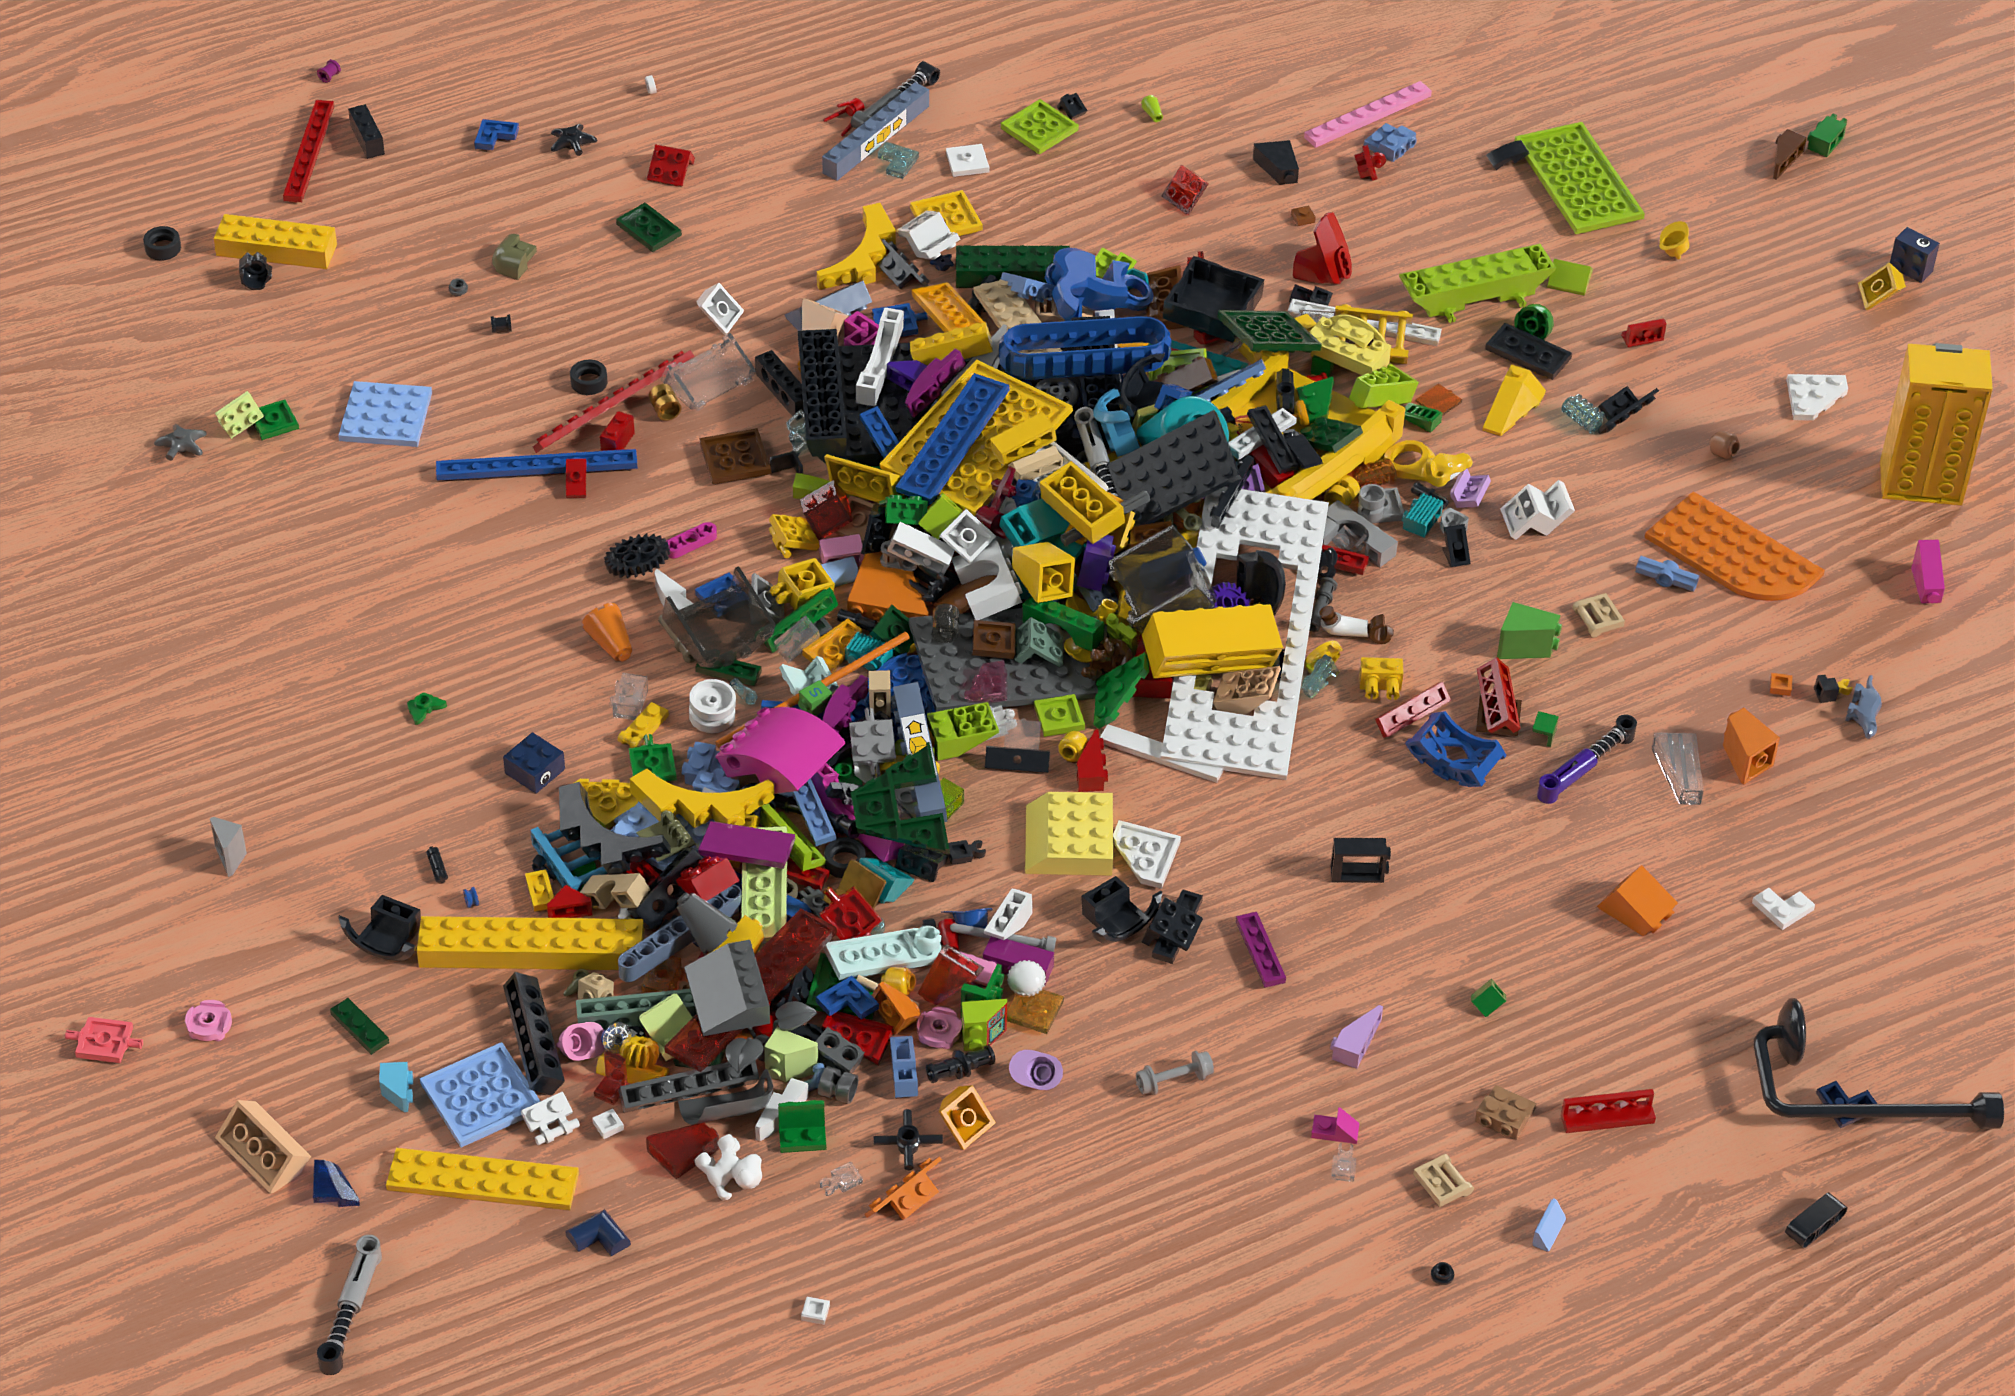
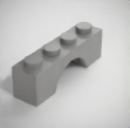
[1327,500,1398,568]

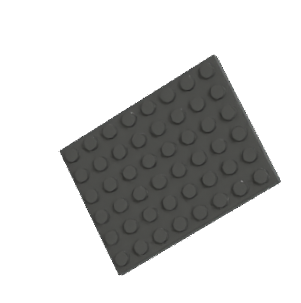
[908,604,1098,712]

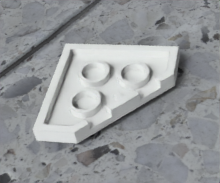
[1786,374,1848,421]
[1113,820,1181,889]

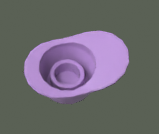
[1009,1050,1063,1090]

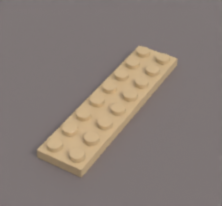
[974,279,1062,354]

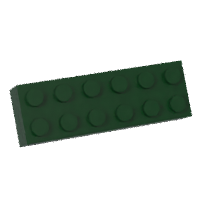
[956,245,1070,288]

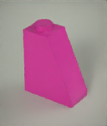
[1911,539,1945,604]

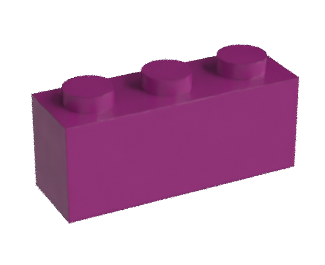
[983,936,1054,985]

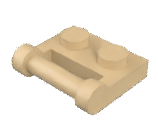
[1572,593,1625,638]
[1413,1154,1474,1207]

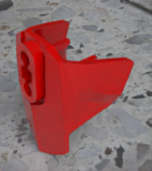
[1292,212,1352,284]

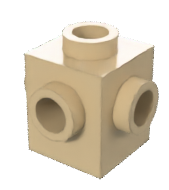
[578,972,614,1000]

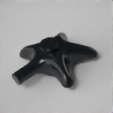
[551,124,598,156]

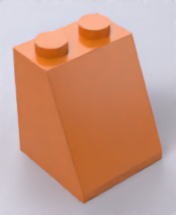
[1723,707,1780,785]
[1597,865,1678,936]

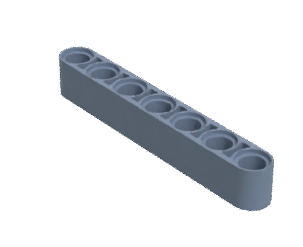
[618,885,741,982]

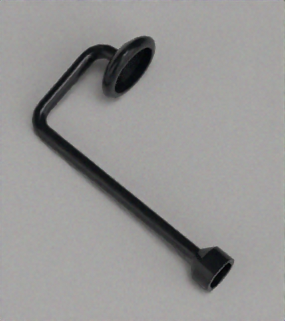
[1754,998,2004,1129]

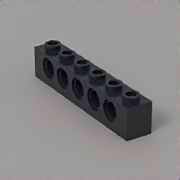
[503,972,565,1095]

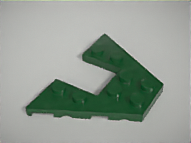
[851,742,950,854]

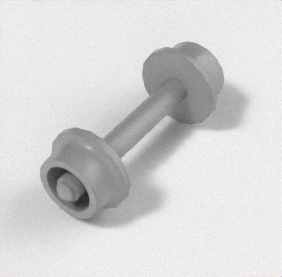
[1136,1051,1214,1095]

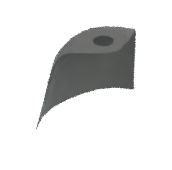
[678,1069,774,1125]

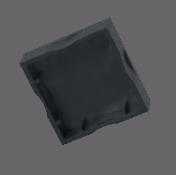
[1162,256,1265,343]

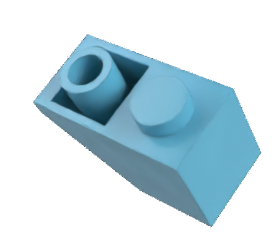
[379,1062,413,1112]

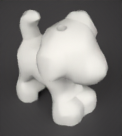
[695,1134,762,1201]

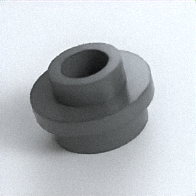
[449,278,468,296]

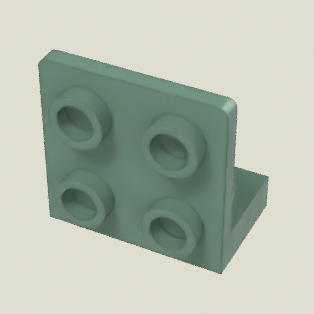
[1015,617,1063,667]

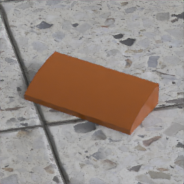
[1146,265,1185,330]
[933,564,1016,615]

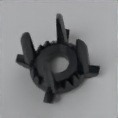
[909,565,953,604]

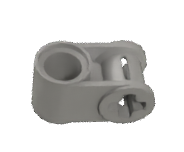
[880,541,917,571]

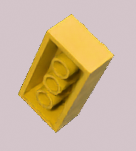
[1039,461,1125,544]

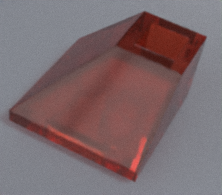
[1161,165,1209,215]

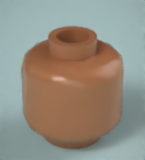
[1709,431,1740,459]

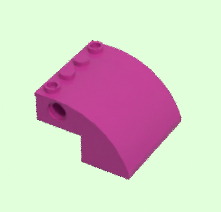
[715,707,845,794]

